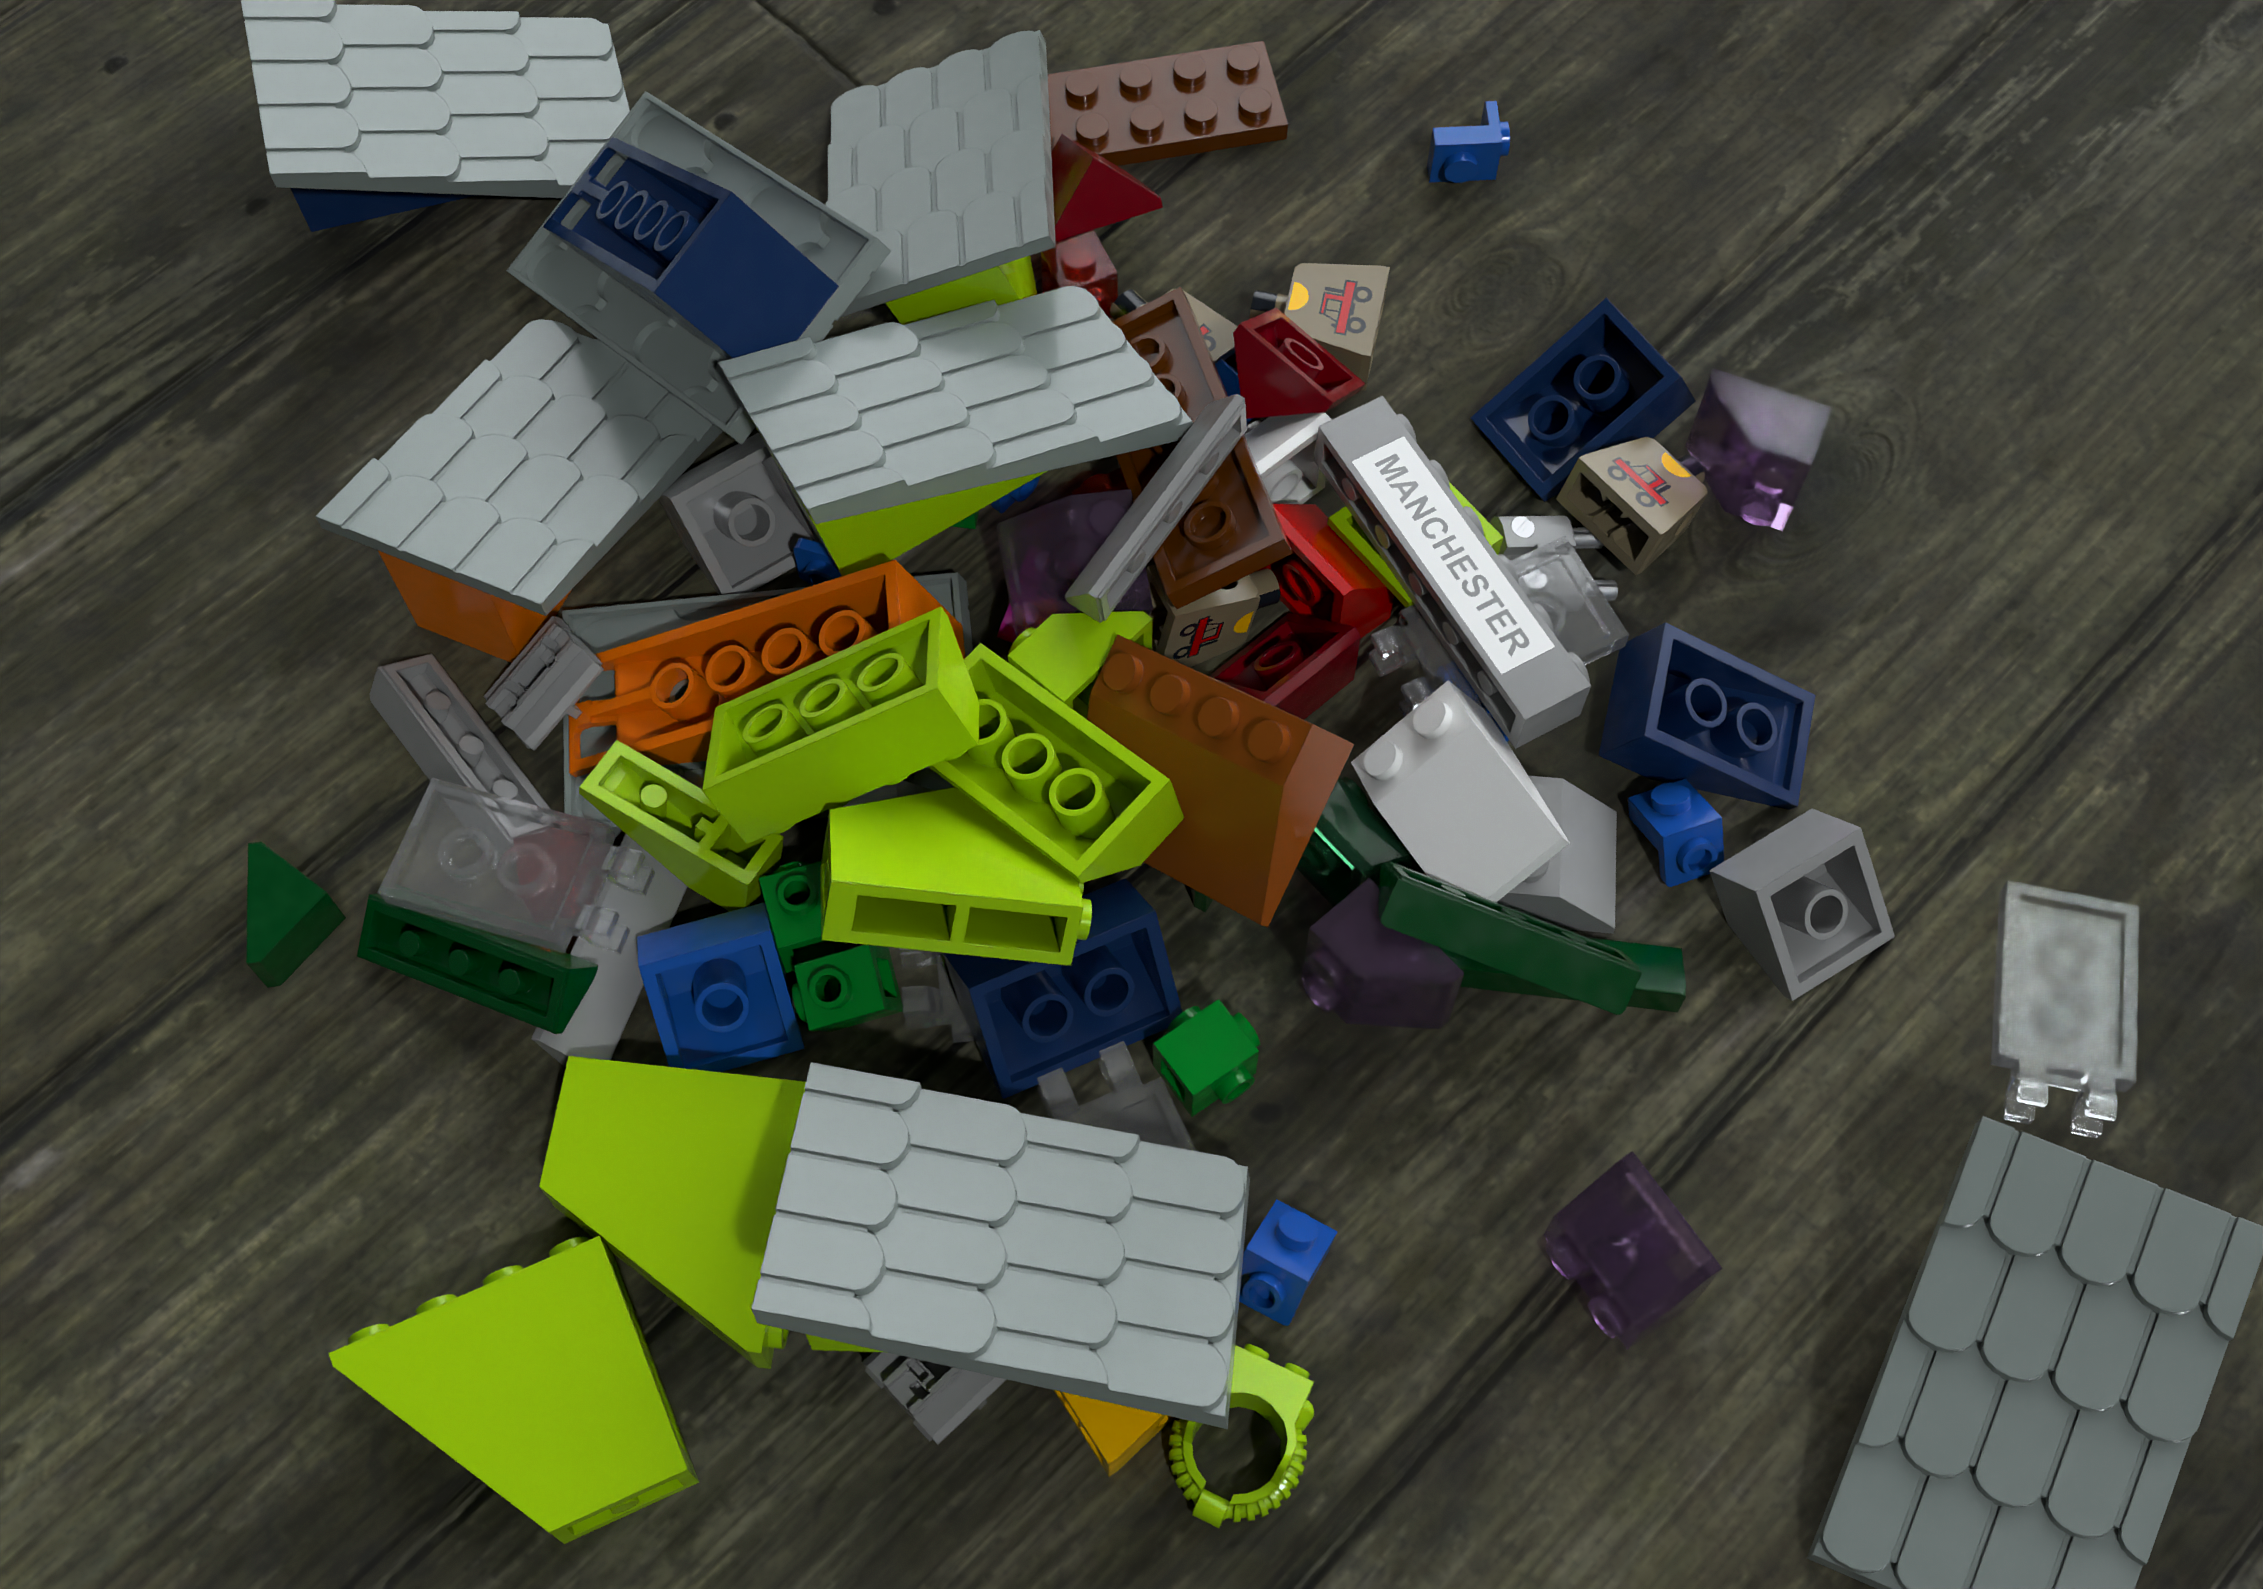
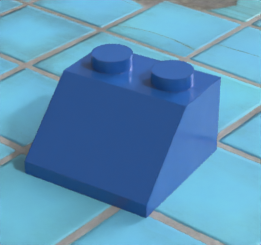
[637,902,804,1072]

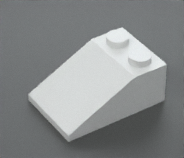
[1351,680,1570,902]

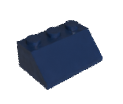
[943,878,1182,1099]

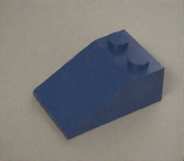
[1471,297,1696,502]
[1599,622,1816,810]

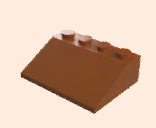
[1087,635,1354,927]

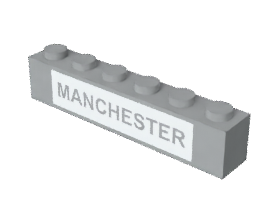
[1314,396,1591,749]

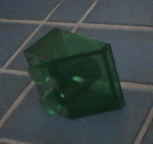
[1296,777,1413,925]

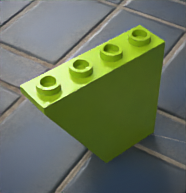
[820,787,1092,966]
[539,1056,806,1369]
[329,1236,699,1544]

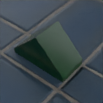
[246,842,346,988]

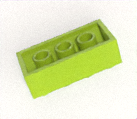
[702,607,980,844]
[929,643,1184,883]

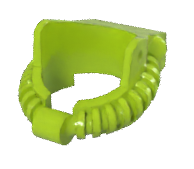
[1169,1344,1314,1528]

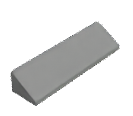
[1065,394,1247,623]
[370,654,565,872]
[531,834,687,1067]

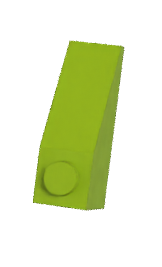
[579,740,784,912]

